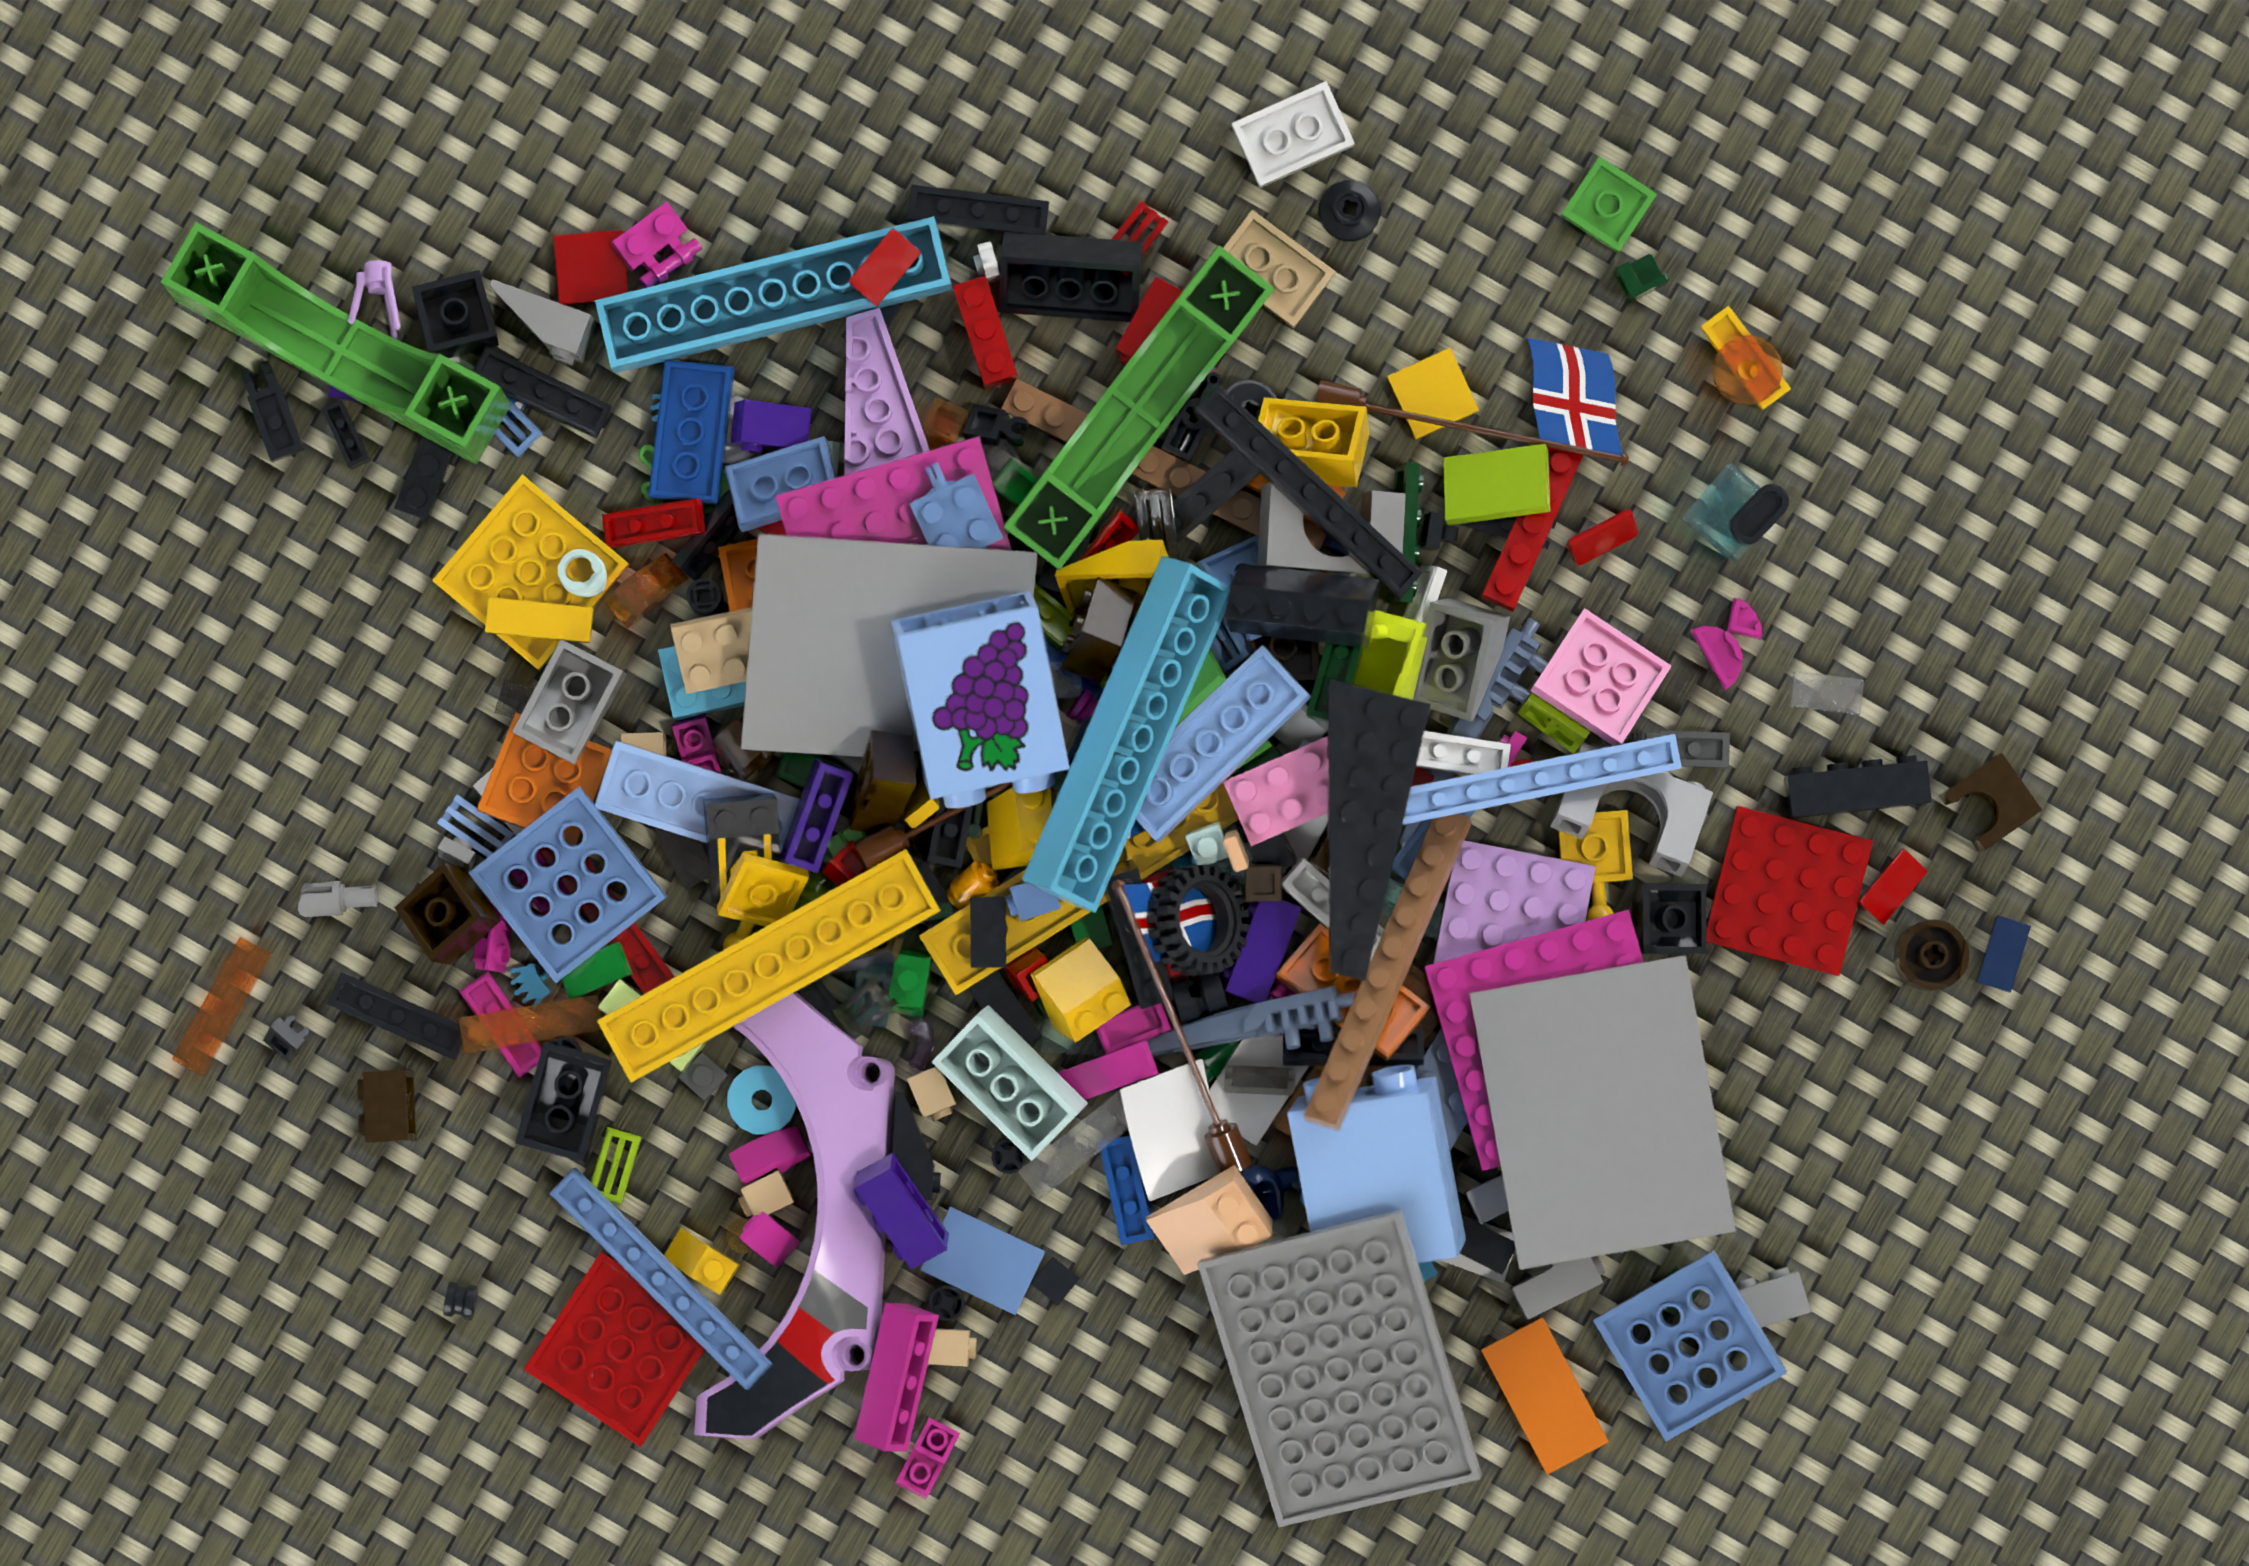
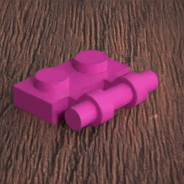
[610,202,702,288]

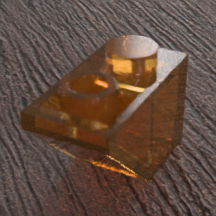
[922,397,969,450]
[605,553,689,628]

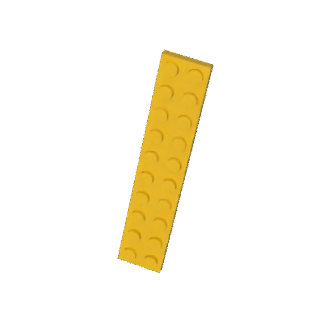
[919,776,1239,995]
[597,849,941,1083]

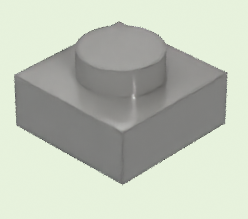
[438,836,476,873]

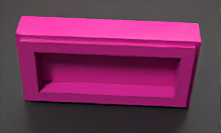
[1095,1004,1172,1055]

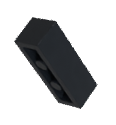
[322,400,371,470]

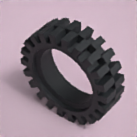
[1146,864,1249,976]

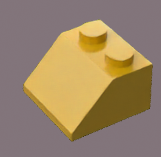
[986,786,1057,870]
[1031,937,1131,1043]

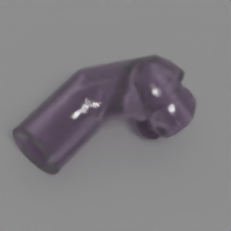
[909,1016,934,1071]

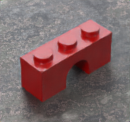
[953,275,1018,390]

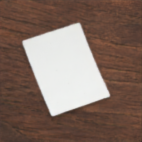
[1120,1059,1219,1201]

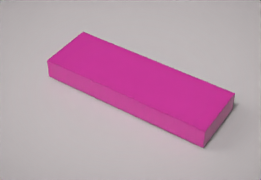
[459,971,542,1077]
[1057,1040,1159,1100]

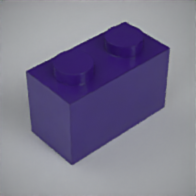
[731,399,811,453]

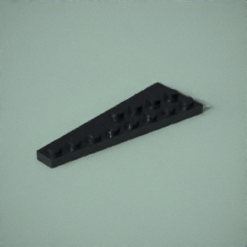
[1326,680,1431,980]

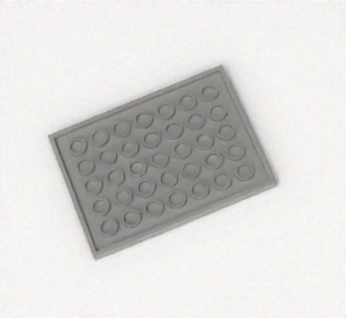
[1197,1209,1482,1527]

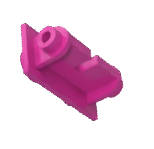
[472,900,512,973]

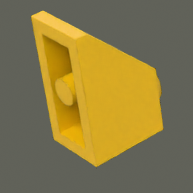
[664,1228,741,1295]

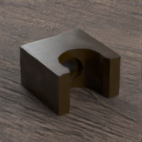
[1938,753,2042,852]

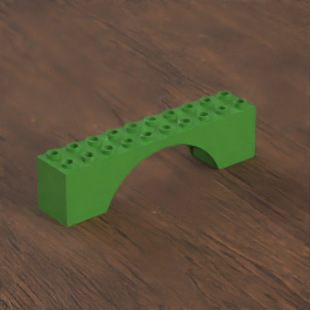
[161,222,511,465]
[1003,245,1275,570]

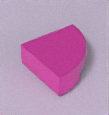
[1726,597,1762,640]

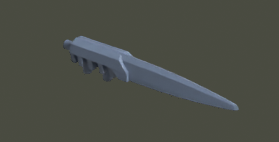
[1399,618,1549,847]
[1134,986,1356,1056]

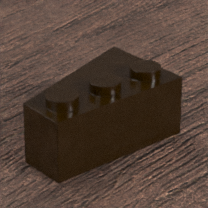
[848,730,919,833]

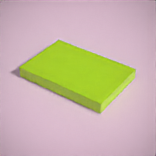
[1443,444,1551,525]

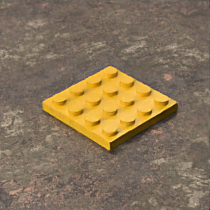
[432,474,630,671]

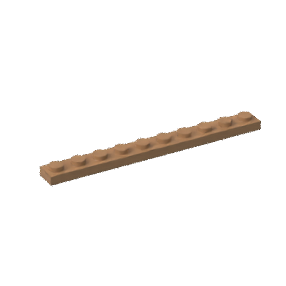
[1001,379,1326,551]
[1304,814,1472,1131]

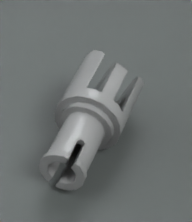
[298,881,378,917]

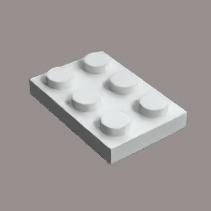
[1231,81,1355,188]

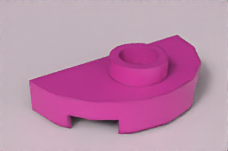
[1690,626,1743,691]

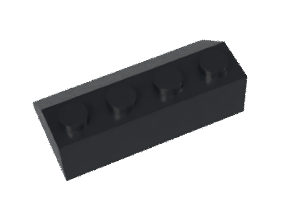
[999,232,1143,322]
[1225,564,1380,648]

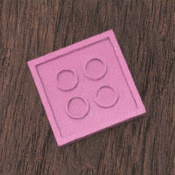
[1530,608,1671,746]

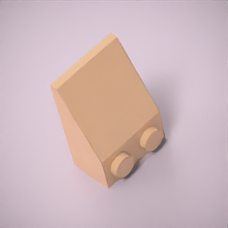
[1146,1165,1273,1275]

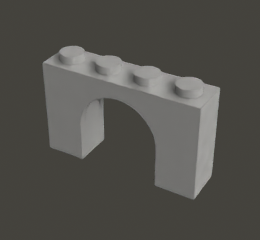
[1257,482,1406,585]
[1550,742,1713,877]
[1464,1174,1605,1320]

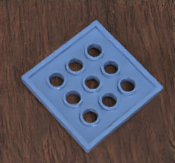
[469,786,667,983]
[1593,1250,1787,1441]

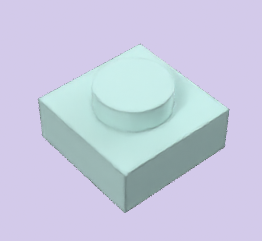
[1185,821,1228,865]

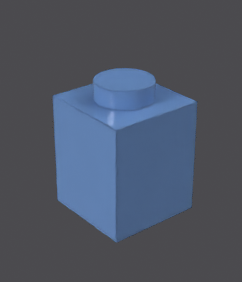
[1005,882,1061,921]

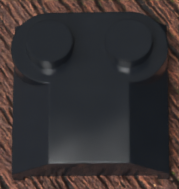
[1632,883,1708,954]

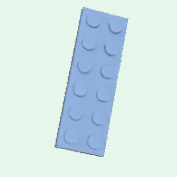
[1136,645,1311,842]
[594,740,800,866]

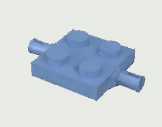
[909,462,1003,549]

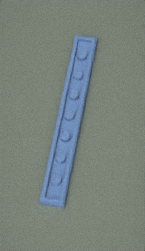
[550,1168,773,1390]

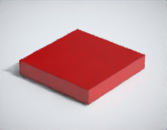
[554,230,629,306]

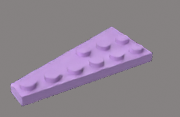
[844,307,929,475]

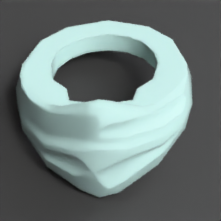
[558,549,607,598]

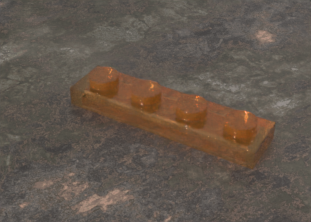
[172,937,272,1076]
[458,995,602,1054]

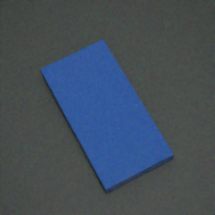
[648,360,735,505]

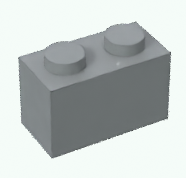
[1734,1267,1811,1328]

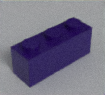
[780,758,853,873]
[1221,900,1302,1003]
[853,1153,949,1269]

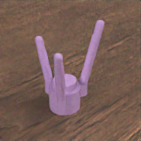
[348,260,401,339]

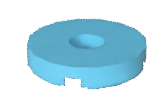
[727,1065,797,1135]

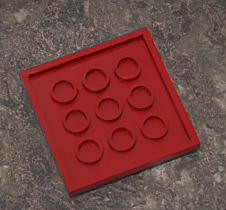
[1706,806,1873,976]
[523,1251,705,1447]

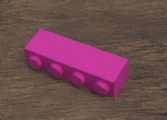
[854,1303,939,1451]

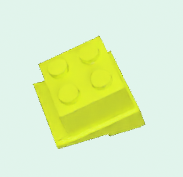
[1353,610,1428,700]

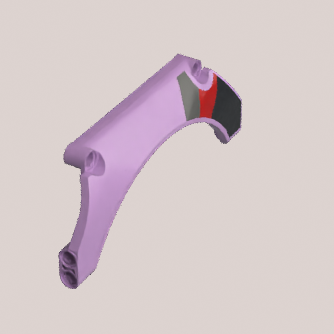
[694,992,895,1439]

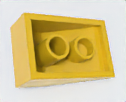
[1258,398,1370,487]
[1055,539,1168,617]

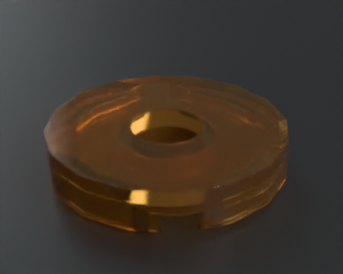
[1712,335,1783,406]

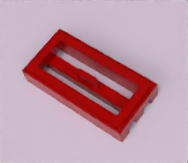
[1111,201,1169,277]

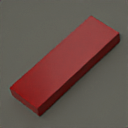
[602,498,706,549]

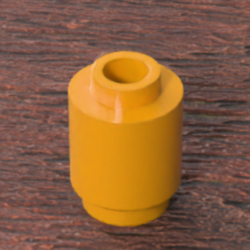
[947,861,998,910]

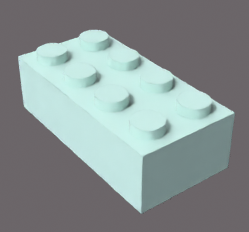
[932,1005,1088,1161]

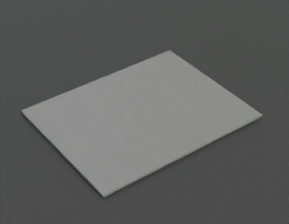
[741,534,1037,757]
[1469,955,1736,1270]

